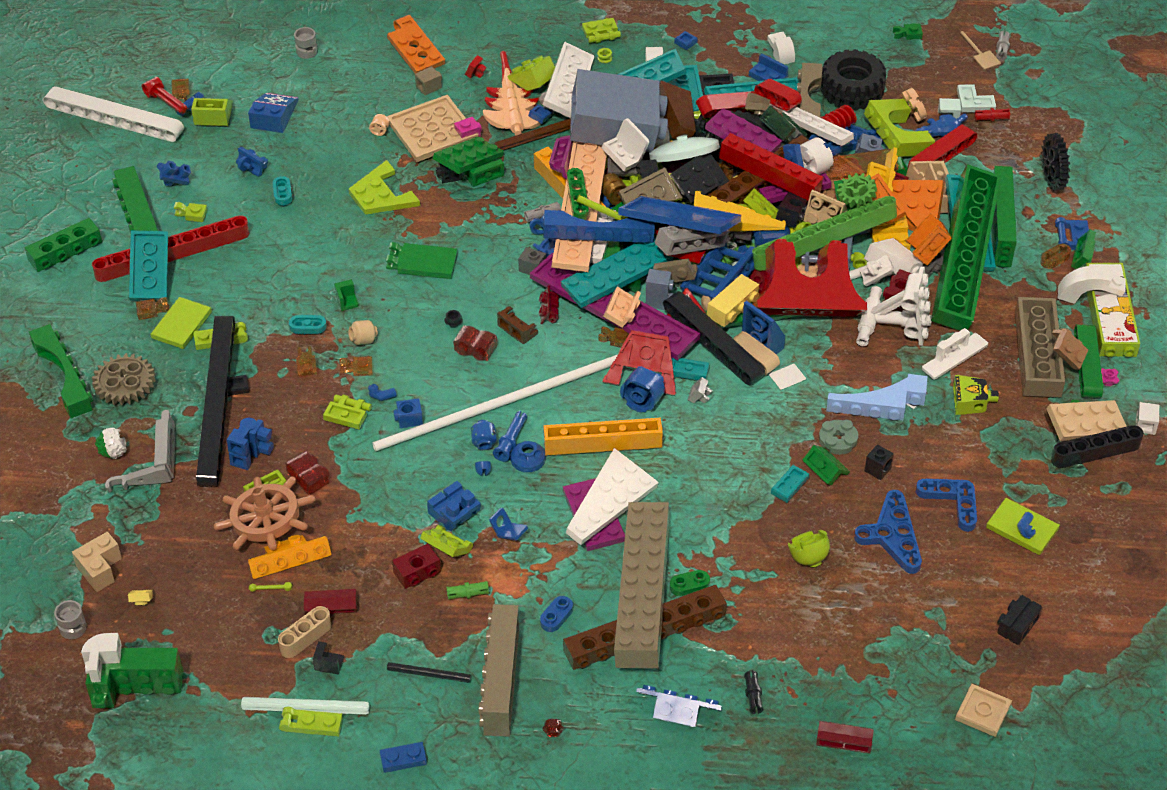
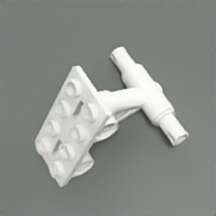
[856,267,932,346]

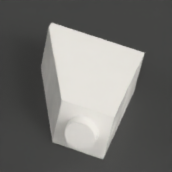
[864,238,924,274]

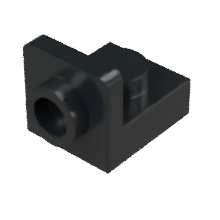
[436,162,463,184]

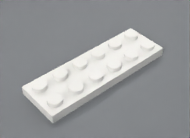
[542,42,594,118]

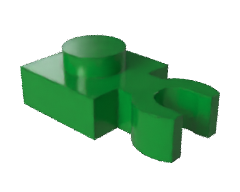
[892,23,923,40]

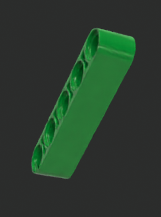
[1074,324,1103,398]

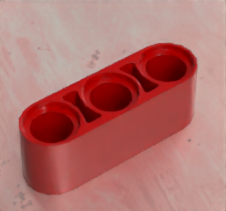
[754,79,802,111]

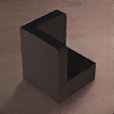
[312,641,344,675]

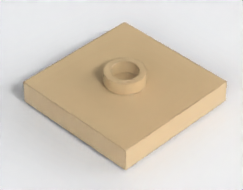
[955,684,1012,737]

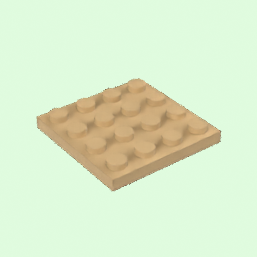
[386,95,478,162]

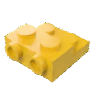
[870,215,911,250]

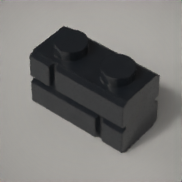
[997,595,1043,645]

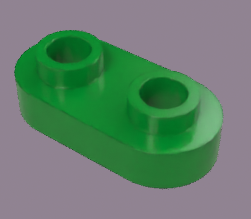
[670,570,710,596]

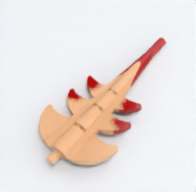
[483,51,541,135]

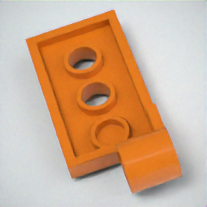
[387,15,445,74]

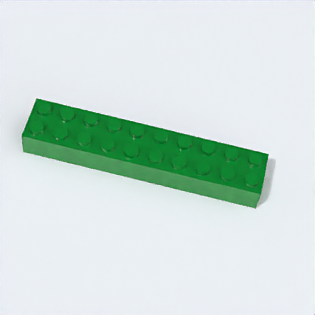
[931,164,1001,331]

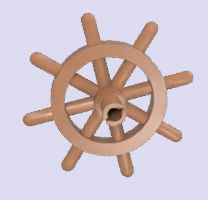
[214,477,315,550]

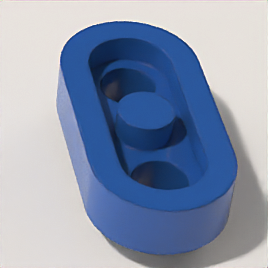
[540,596,573,632]

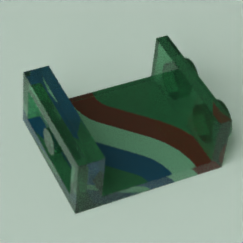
[759,105,808,143]

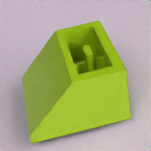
[507,55,555,91]
[191,98,233,126]

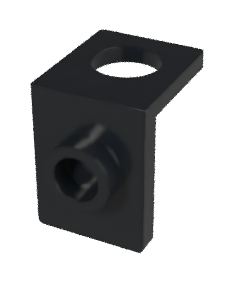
[732,231,752,244]

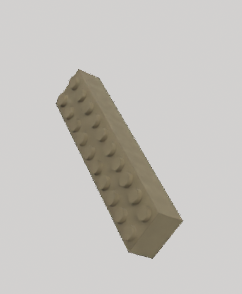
[614,502,670,668]

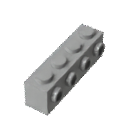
[655,226,729,256]

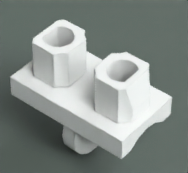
[859,255,895,286]

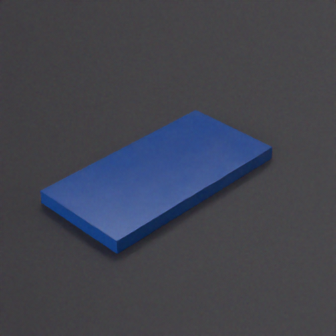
[618,196,741,234]

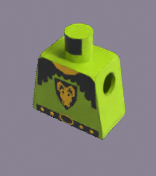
[953,375,999,415]

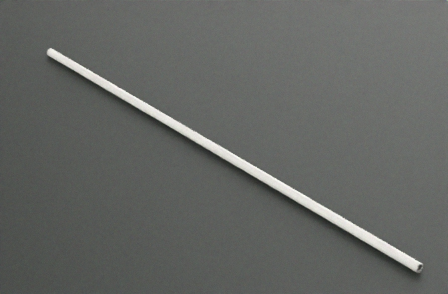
[372,265,867,451]

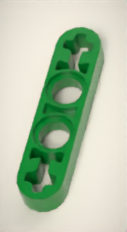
[567,168,589,220]

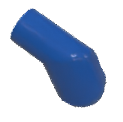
[1017,512,1036,538]

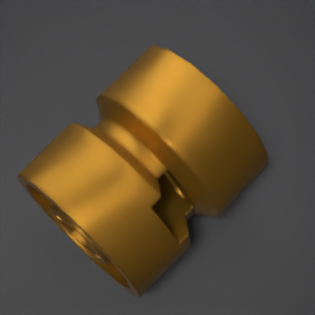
[601,173,627,205]

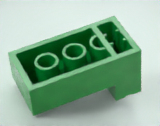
[85,648,184,708]

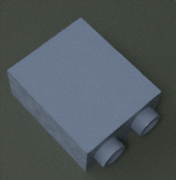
[570,69,668,152]

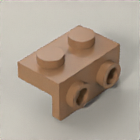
[1052,328,1088,369]

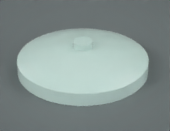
[649,135,720,162]

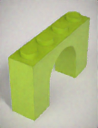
[864,99,935,157]

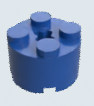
[620,366,665,412]

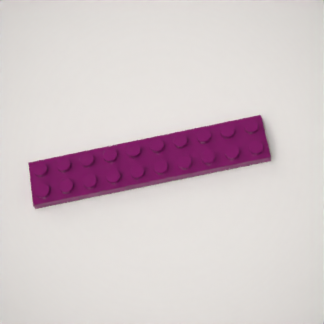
[530,253,700,360]

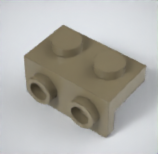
[745,93,783,120]
[653,259,698,282]

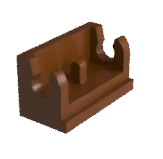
[497,306,538,345]

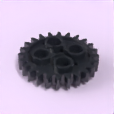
[1041,133,1070,191]

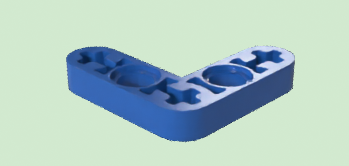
[915,479,977,532]

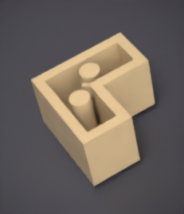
[72,531,122,592]

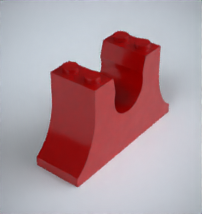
[752,239,867,317]

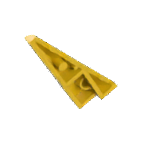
[694,191,786,231]

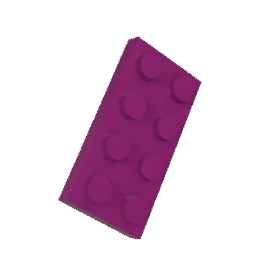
[705,108,782,153]
[563,478,625,552]

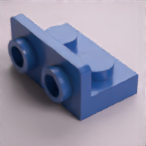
[749,54,788,81]

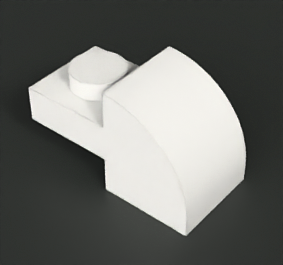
[768,32,795,64]

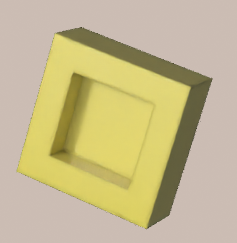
[128,590,153,605]

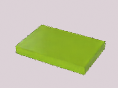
[151,297,212,349]
[986,498,1060,555]

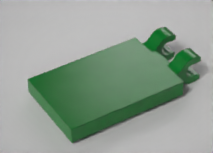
[386,242,458,279]

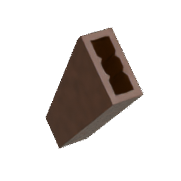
[659,80,696,140]

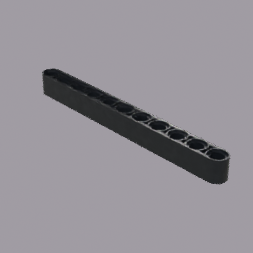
[196,316,235,486]

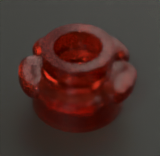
[542,719,564,737]

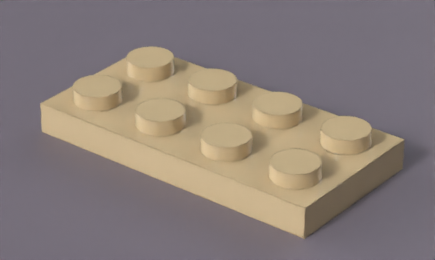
[1046,400,1126,441]

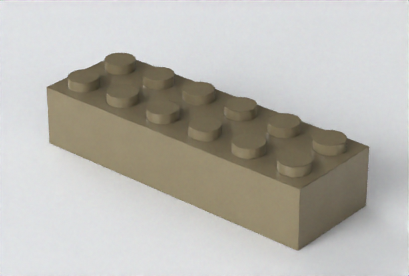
[1015,297,1065,397]
[479,604,519,737]

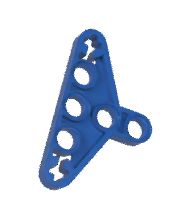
[854,490,922,574]

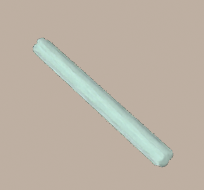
[241,697,370,714]

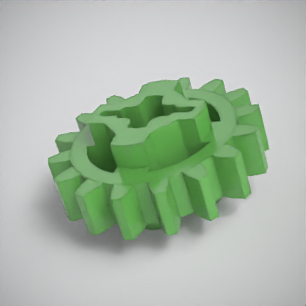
[837,173,877,208]

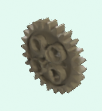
[92,353,156,405]

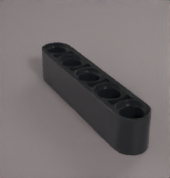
[1051,425,1144,468]

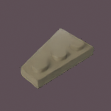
[618,168,682,205]

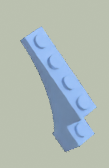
[826,374,927,421]

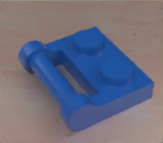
[1055,217,1089,250]

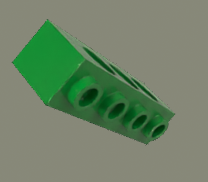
[24,218,102,272]

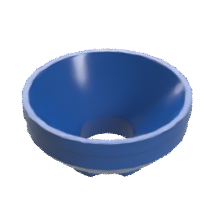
[510,441,546,473]

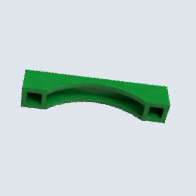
[29,324,93,419]

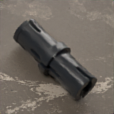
[744,670,764,714]

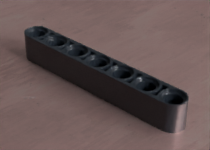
[663,291,765,386]

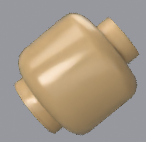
[348,320,378,345]

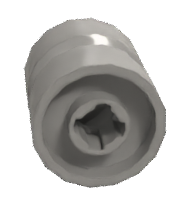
[294,27,318,59]
[54,600,87,639]

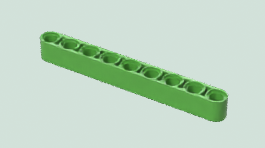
[752,196,897,270]

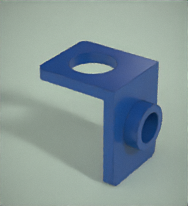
[489,508,528,540]

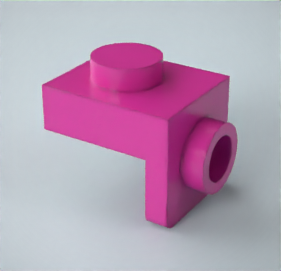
[454,117,482,138]

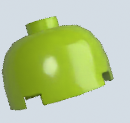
[788,530,830,567]

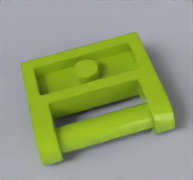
[420,525,473,557]

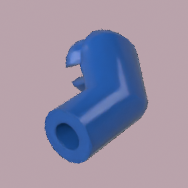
[368,384,397,401]

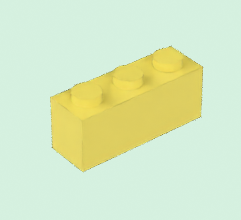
[707,274,759,327]

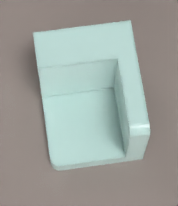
[938,98,961,119]

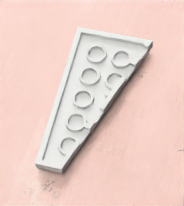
[566,448,659,545]

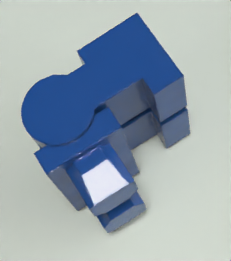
[227,418,274,470]
[427,481,481,531]

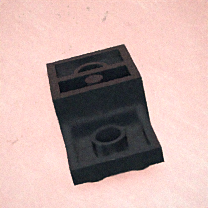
[670,153,729,204]

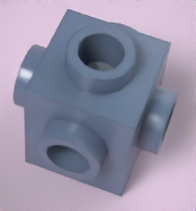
[854,133,883,162]

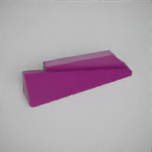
[549,135,573,179]

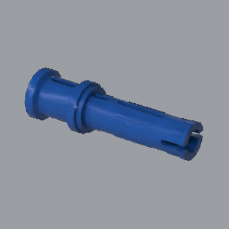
[493,411,527,462]

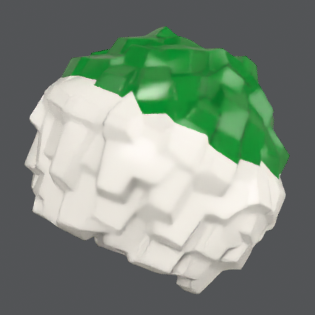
[95,428,127,459]

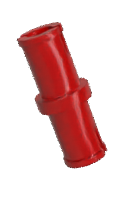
[974,108,1010,121]

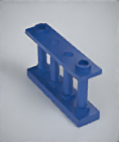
[680,243,755,300]

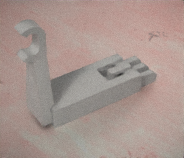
[105,410,175,493]

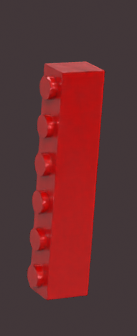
[719,133,824,201]

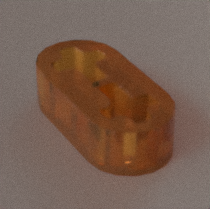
[1040,244,1071,269]

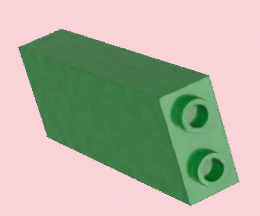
[991,166,1017,267]

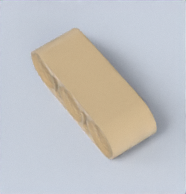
[733,331,780,375]
[278,606,331,658]

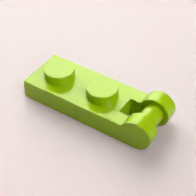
[194,322,248,350]
[279,706,343,737]

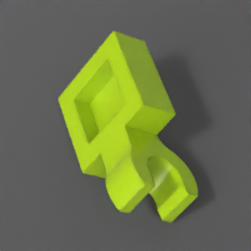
[174,202,207,222]

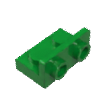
[1071,229,1096,269]

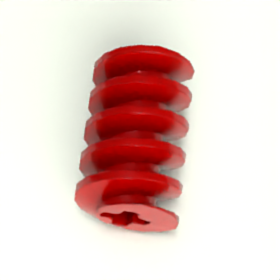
[820,105,857,129]

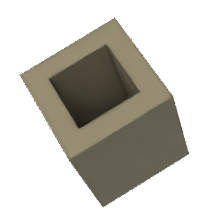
[415,66,442,96]

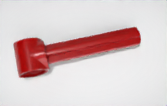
[141,77,187,114]

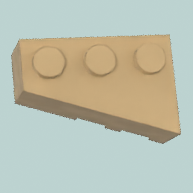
[906,161,950,213]

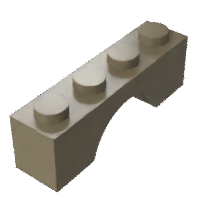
[797,63,822,118]

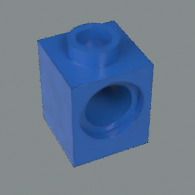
[393,398,423,428]

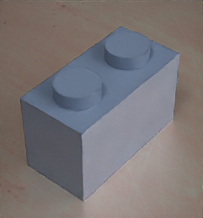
[646,269,674,310]

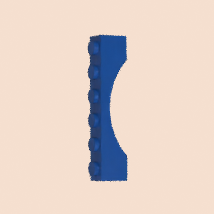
[543,210,655,243]

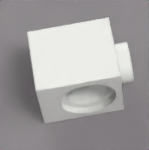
[1136,402,1159,435]

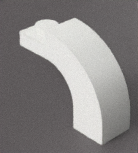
[1058,266,1125,304]

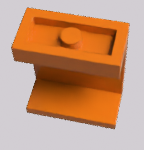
[906,213,952,265]

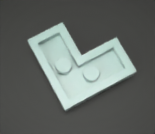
[957,85,996,113]

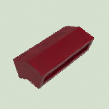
[304,589,357,615]
[816,720,874,754]

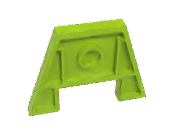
[348,160,420,215]

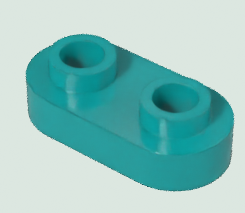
[273,176,292,206]
[289,315,327,334]

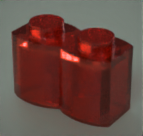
[453,326,498,361]
[286,451,329,495]

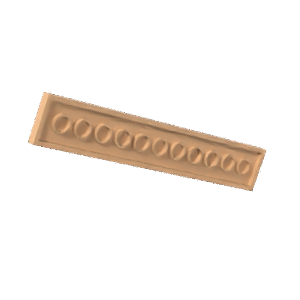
[552,141,607,272]

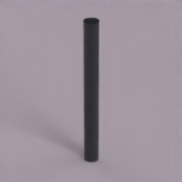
[387,662,471,683]

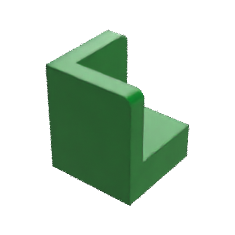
[334,279,359,311]

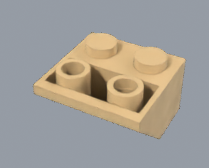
[803,190,848,225]

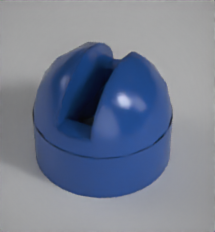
[475,461,491,476]

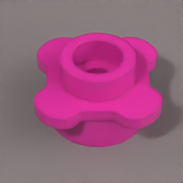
[1101,368,1119,386]

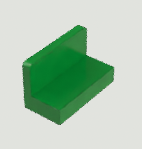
[464,159,504,187]
[802,445,850,485]

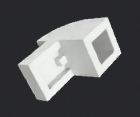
[81,633,122,682]

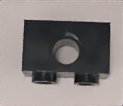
[776,191,808,228]

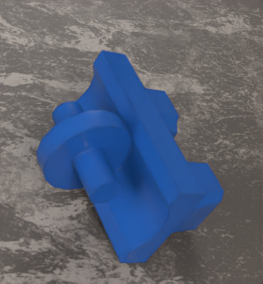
[236,147,268,176]
[157,161,191,186]

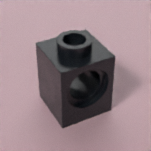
[864,444,894,480]

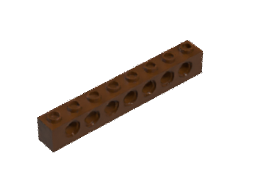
[706,135,809,204]
[563,585,727,670]

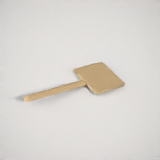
[961,31,1001,70]

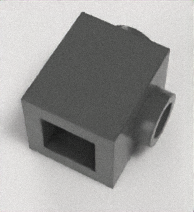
[518,247,546,275]

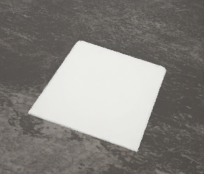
[769,364,806,390]

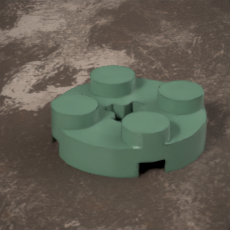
[819,420,858,455]

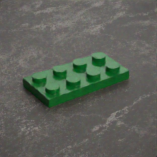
[433,137,504,174]

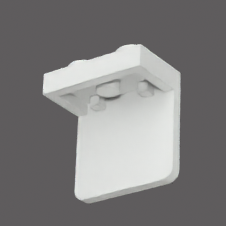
[602,118,649,172]

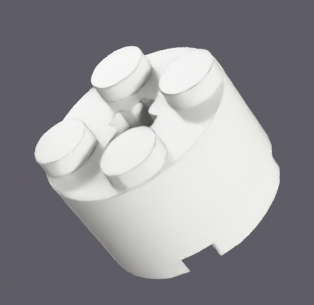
[800,138,834,175]

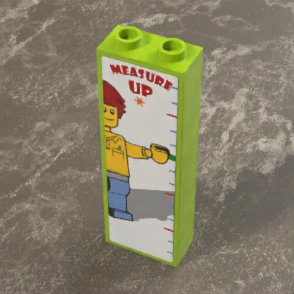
[1085,263,1140,357]

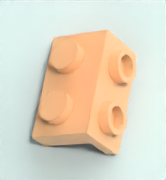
[603,287,641,328]

